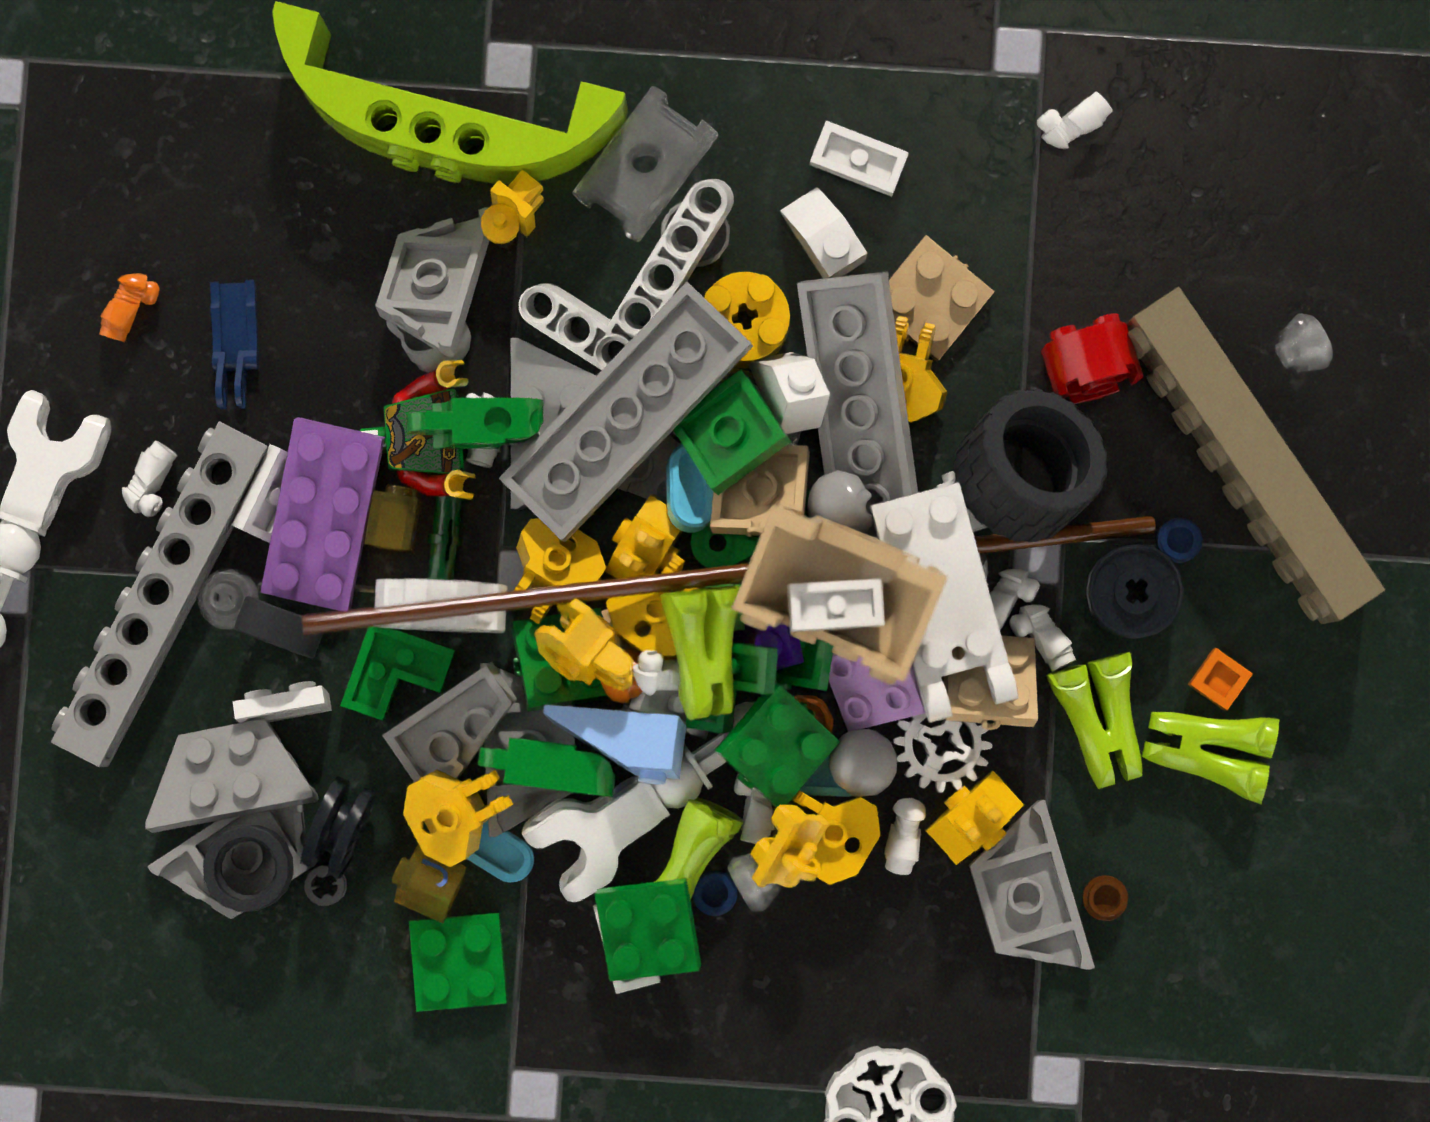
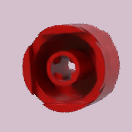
[1041,313,1143,404]

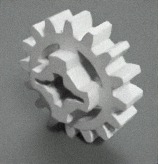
[893,713,992,792]

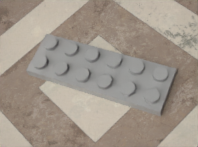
[797,272,918,539]
[499,282,754,542]

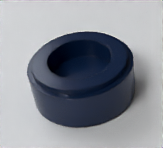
[1156,518,1203,563]
[693,870,737,916]

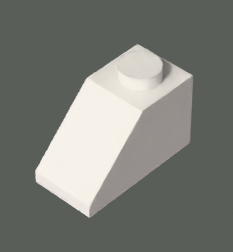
[780,187,867,279]
[749,352,830,434]

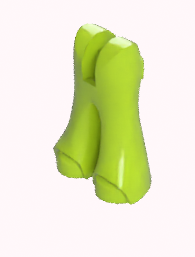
[660,586,741,720]
[1046,652,1142,789]
[1142,712,1280,804]
[654,797,744,900]

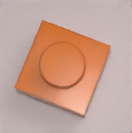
[1188,648,1253,711]

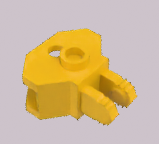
[895,316,948,422]
[605,493,683,579]
[513,518,606,624]
[606,555,702,660]
[535,598,634,691]
[403,769,513,867]
[925,771,1024,865]
[792,790,881,885]

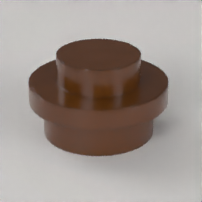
[1082,875,1128,921]

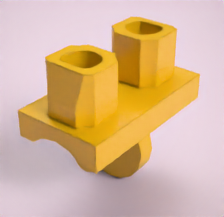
[481,170,544,244]
[750,805,829,887]

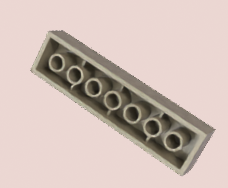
[1127,287,1385,625]

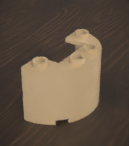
[732,505,948,685]

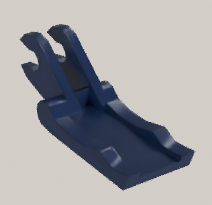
[210,280,259,410]

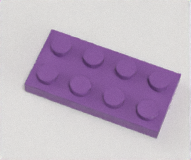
[260,417,385,611]

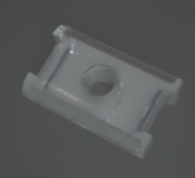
[572,86,719,242]

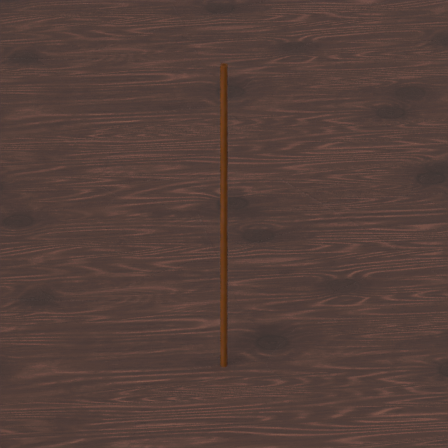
[302,516,1156,635]

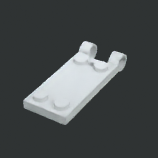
[870,482,1018,723]

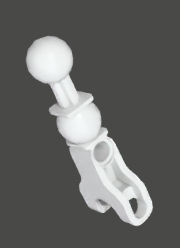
[0,390,111,648]
[522,702,755,902]

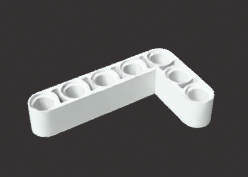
[519,179,734,370]

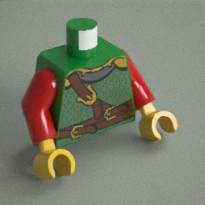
[360,360,476,500]

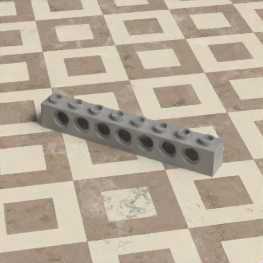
[51,421,268,767]

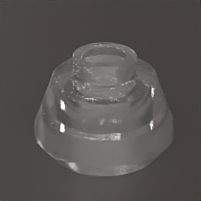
[1275,313,1333,372]
[198,569,259,629]
[727,854,781,912]

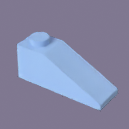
[543,705,686,785]

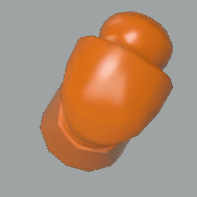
[99,273,159,342]

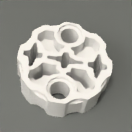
[374,579,507,633]
[823,1046,956,1122]

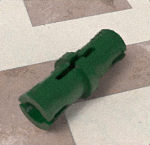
[427,496,464,581]

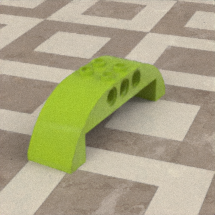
[272,1,628,184]

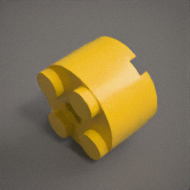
[704,272,790,368]

